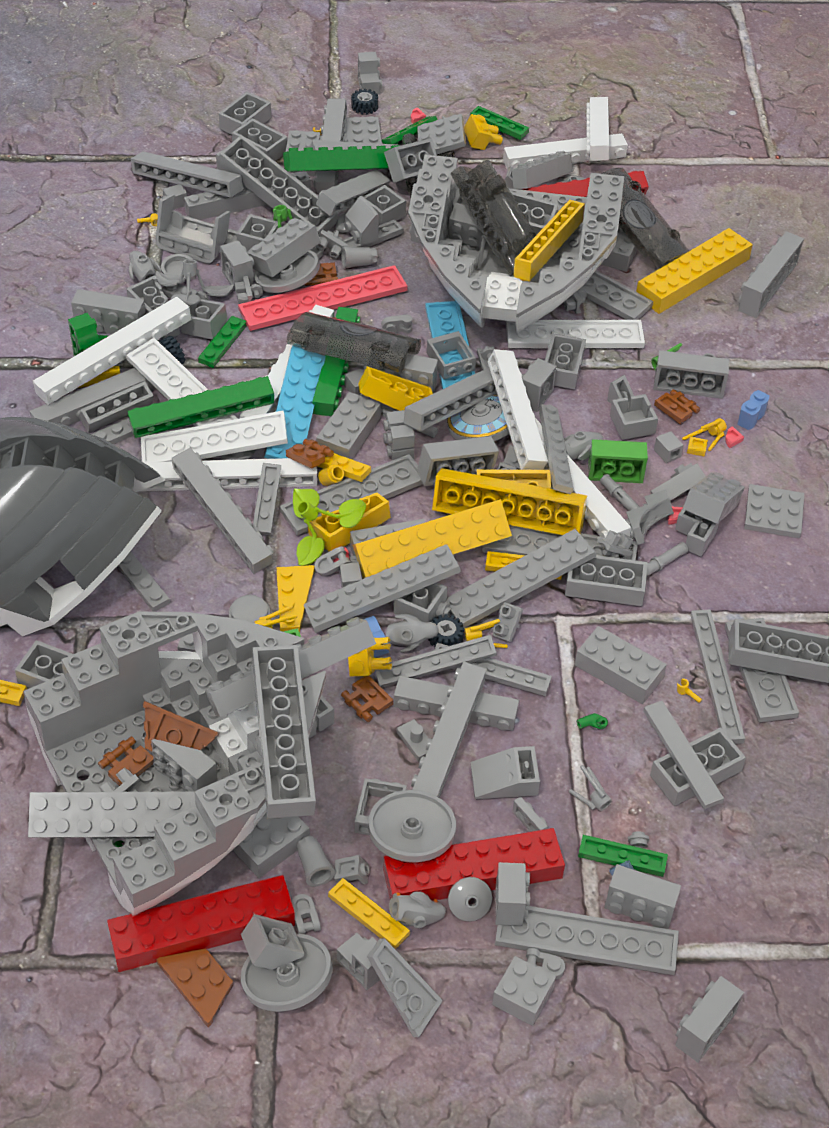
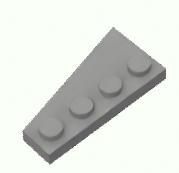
[367,938,443,1037]

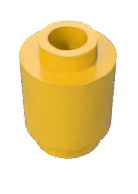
[318,465,344,486]

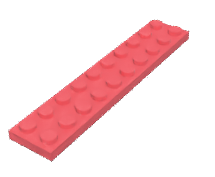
[238,265,408,331]

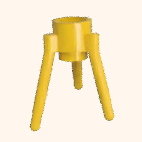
[682,418,727,451]
[254,605,298,629]
[464,619,508,648]

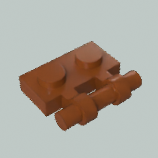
[305,262,338,286]
[654,389,700,424]
[286,439,334,468]
[341,676,393,722]
[98,736,154,786]

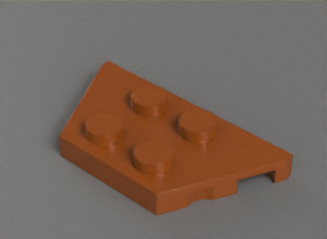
[143,701,220,751]
[156,949,233,1027]

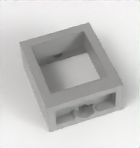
[426,331,476,379]
[355,778,407,835]

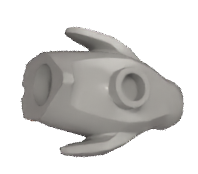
[128,251,161,282]
[564,431,604,460]
[386,614,438,652]
[389,892,446,928]

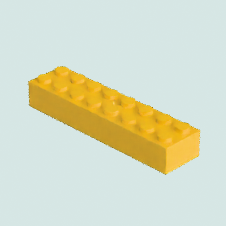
[636,228,753,314]
[432,468,588,535]
[353,499,512,579]

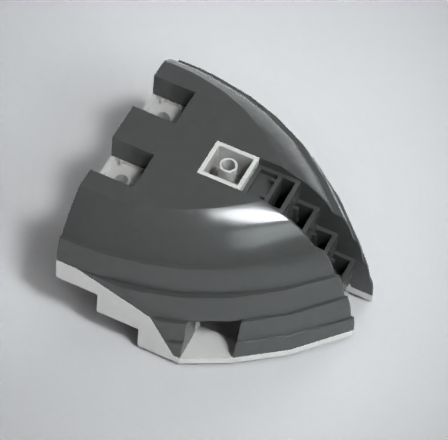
[0,417,165,637]

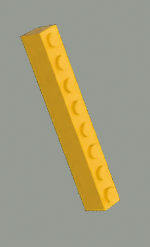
[513,199,585,282]

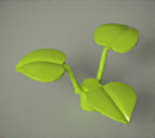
[293,489,366,566]

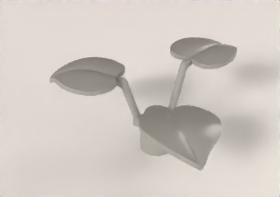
[156,259,234,305]

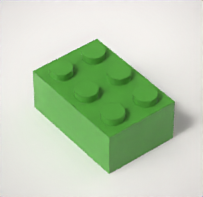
[588,439,648,483]

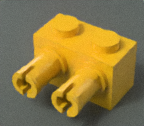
[464,114,503,150]
[348,637,392,676]

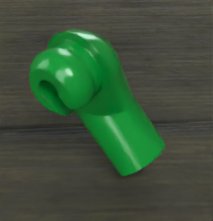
[576,713,608,729]

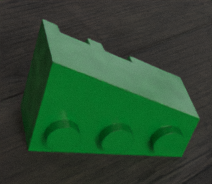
[68,313,100,356]

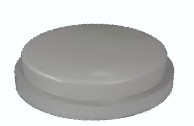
[161,254,192,282]
[229,595,270,623]

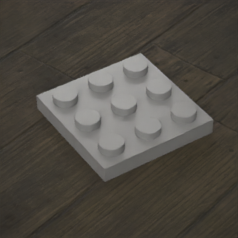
[418,114,466,154]
[343,116,382,144]
[744,484,804,538]

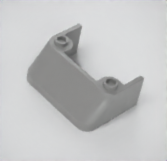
[156,194,230,263]

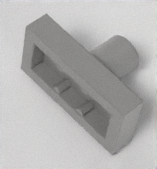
[397,719,429,762]

